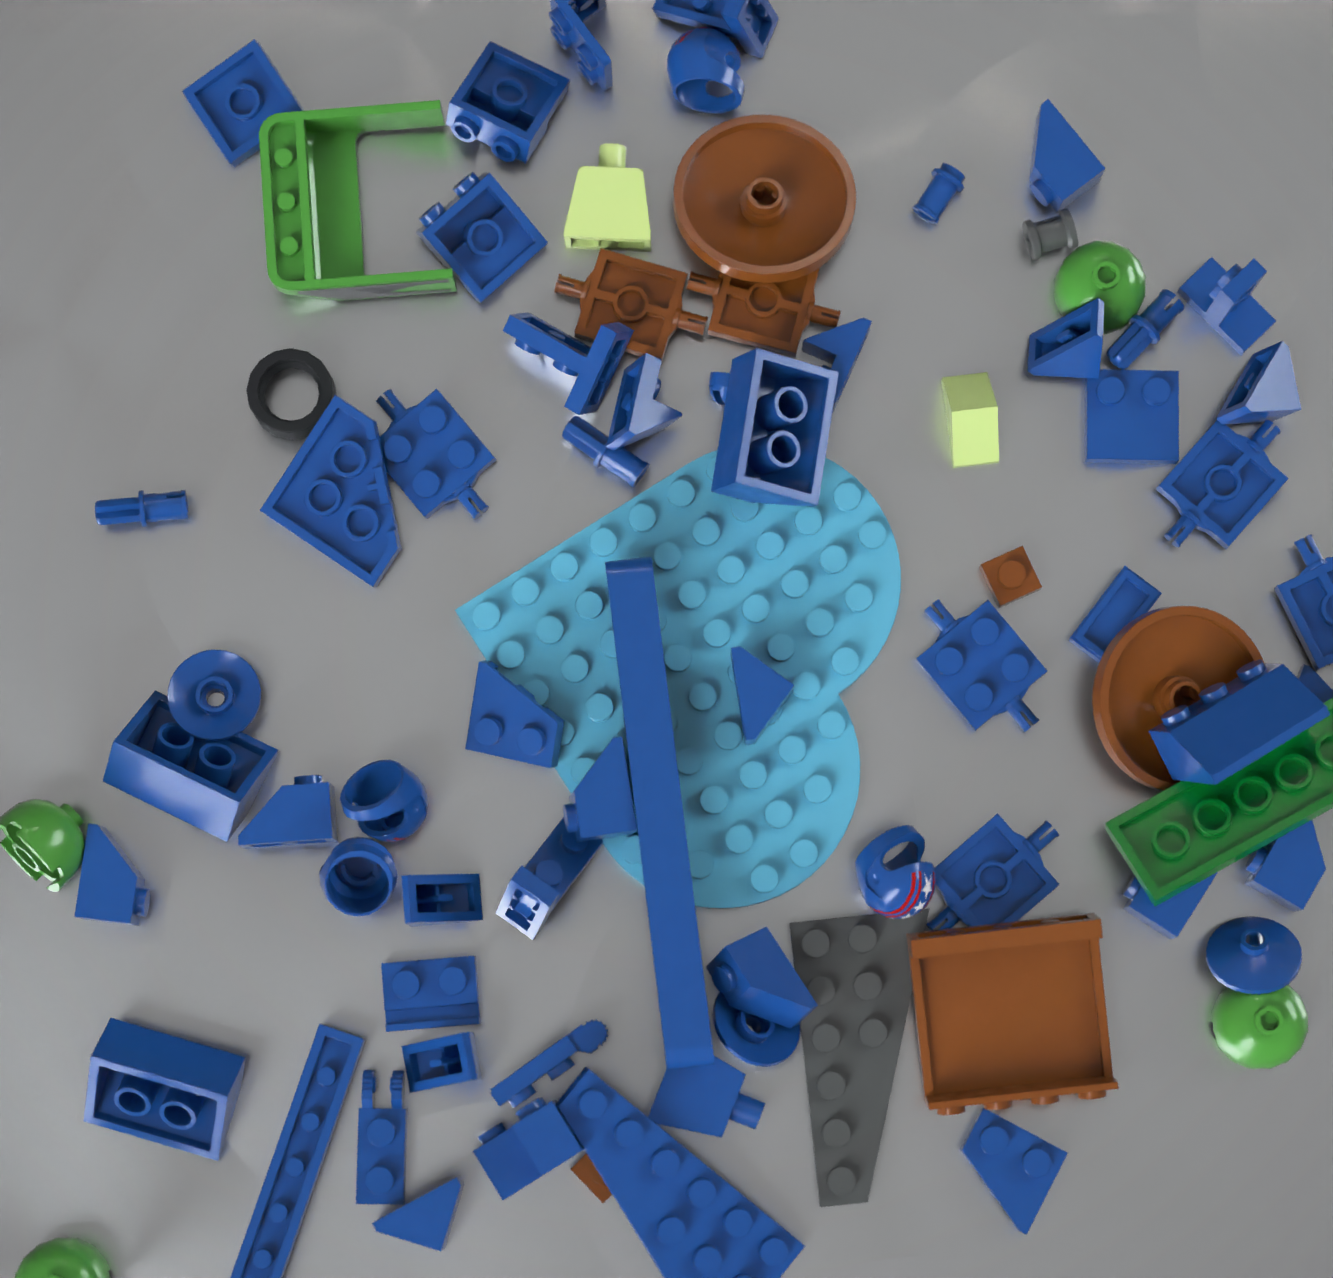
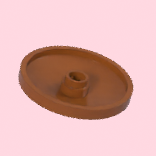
[673,115,856,283]
[1092,606,1264,791]

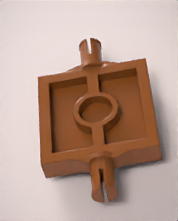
[554,248,708,363]
[686,268,841,357]

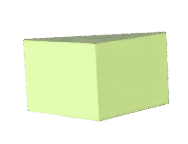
[941,372,999,468]

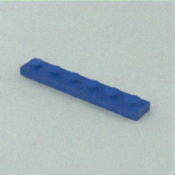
[230,1024,366,1278]

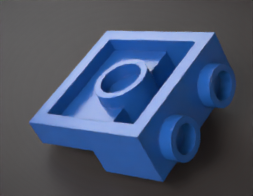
[446,41,570,163]
[416,172,548,302]

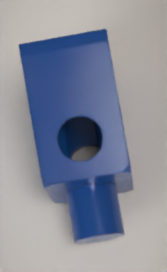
[648,1055,765,1137]

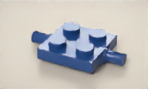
[376,389,497,519]
[1156,419,1289,549]
[1274,534,1333,671]
[916,599,1047,733]
[926,813,1060,931]

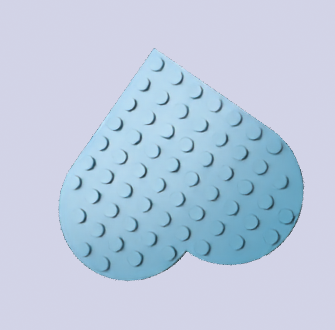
[455,450,901,909]

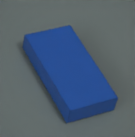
[1069,566,1162,663]

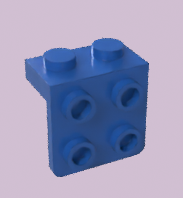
[548,0,613,91]

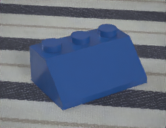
[711,348,839,507]
[1149,660,1330,785]
[103,690,278,842]
[83,1018,246,1161]

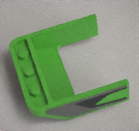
[259,100,457,301]

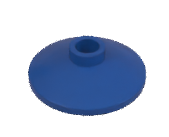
[167,650,261,741]
[1206,916,1302,994]
[712,992,800,1067]

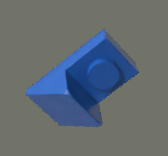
[801,317,872,413]
[606,353,682,451]

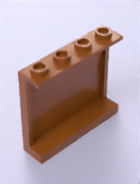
[906,913,1119,1115]

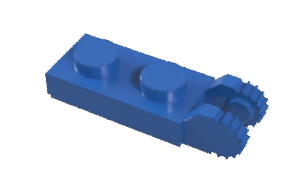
[490,1019,608,1109]
[356,1070,408,1205]

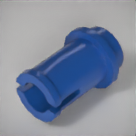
[912,163,965,224]

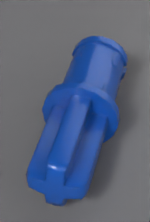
[1106,289,1184,370]
[562,416,650,488]
[95,490,189,527]

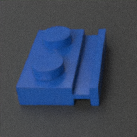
[381,956,481,1032]

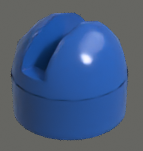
[709,372,730,405]

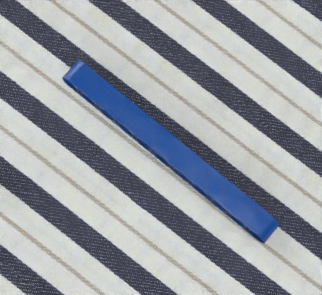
[605,556,715,1070]

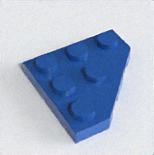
[260,395,401,587]

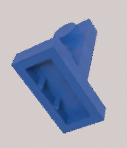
[652,0,779,58]
[1177,257,1276,355]
[503,312,634,415]
[496,817,603,940]

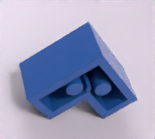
[473,1097,584,1200]

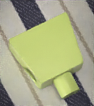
[564,143,652,252]

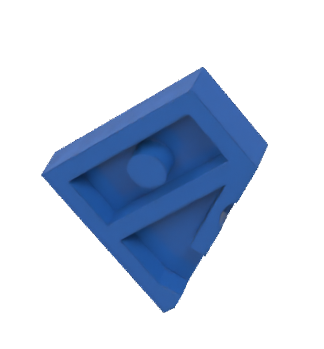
[465,660,565,768]
[960,1108,1068,1235]

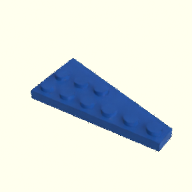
[556,1067,805,1278]

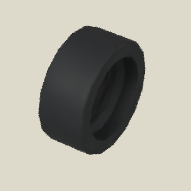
[246,348,336,440]

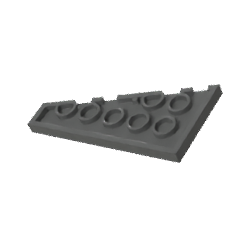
[789,908,930,1207]

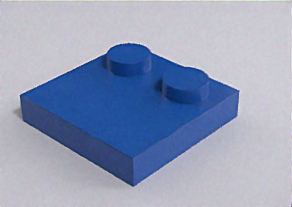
[182,39,304,167]
[1085,369,1179,464]

